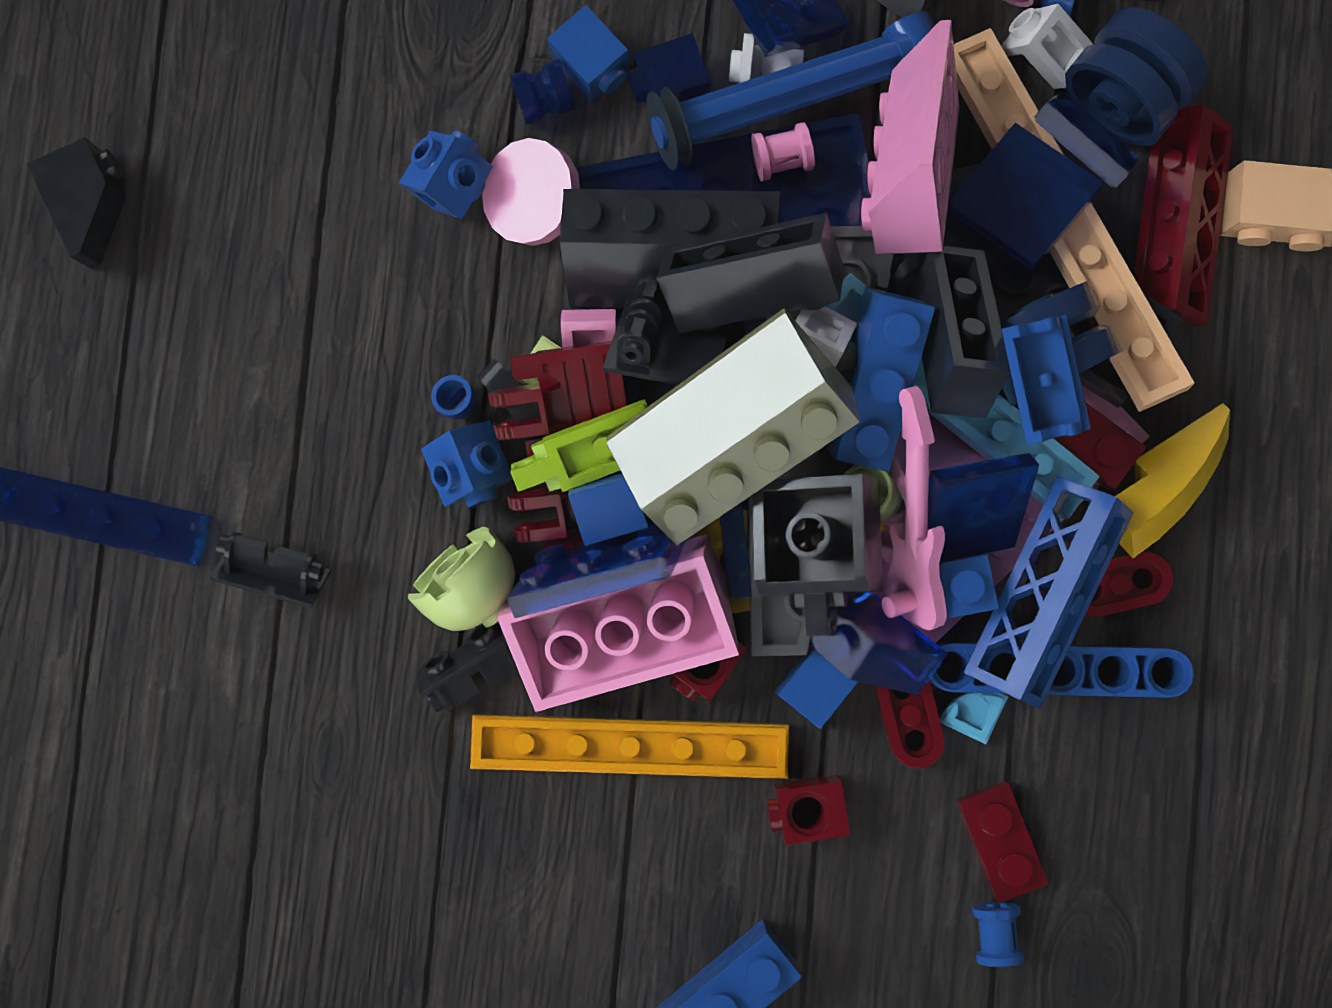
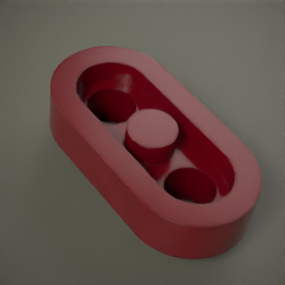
[1085,552,1173,617]
[875,662,944,769]

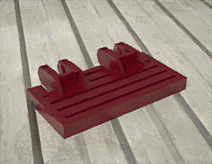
[488,341,652,563]

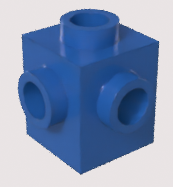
[398,130,493,220]
[421,420,513,509]

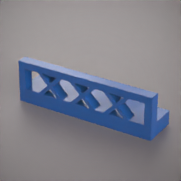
[964,476,1134,709]

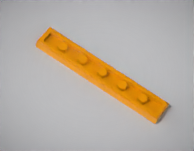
[470,714,789,779]

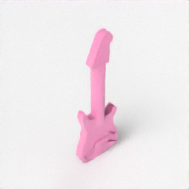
[882,386,947,630]

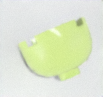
[408,527,515,631]

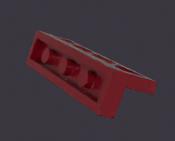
[1133,104,1234,326]

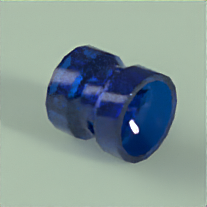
[510,59,575,125]

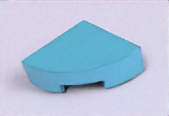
[938,693,1008,744]

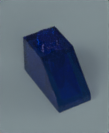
[809,593,948,695]

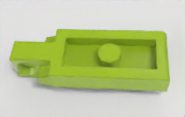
[510,399,648,492]

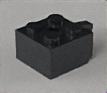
[752,474,883,637]

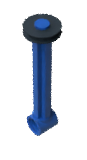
[647,11,935,171]

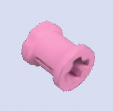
[751,122,815,182]

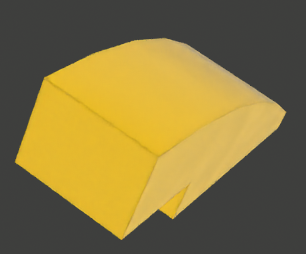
[1115,403,1230,558]

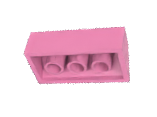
[861,20,960,254]
[497,534,740,712]

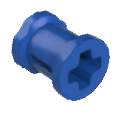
[972,902,1025,967]

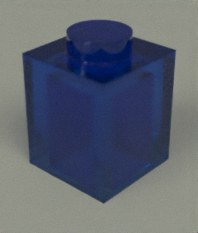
[628,33,710,106]

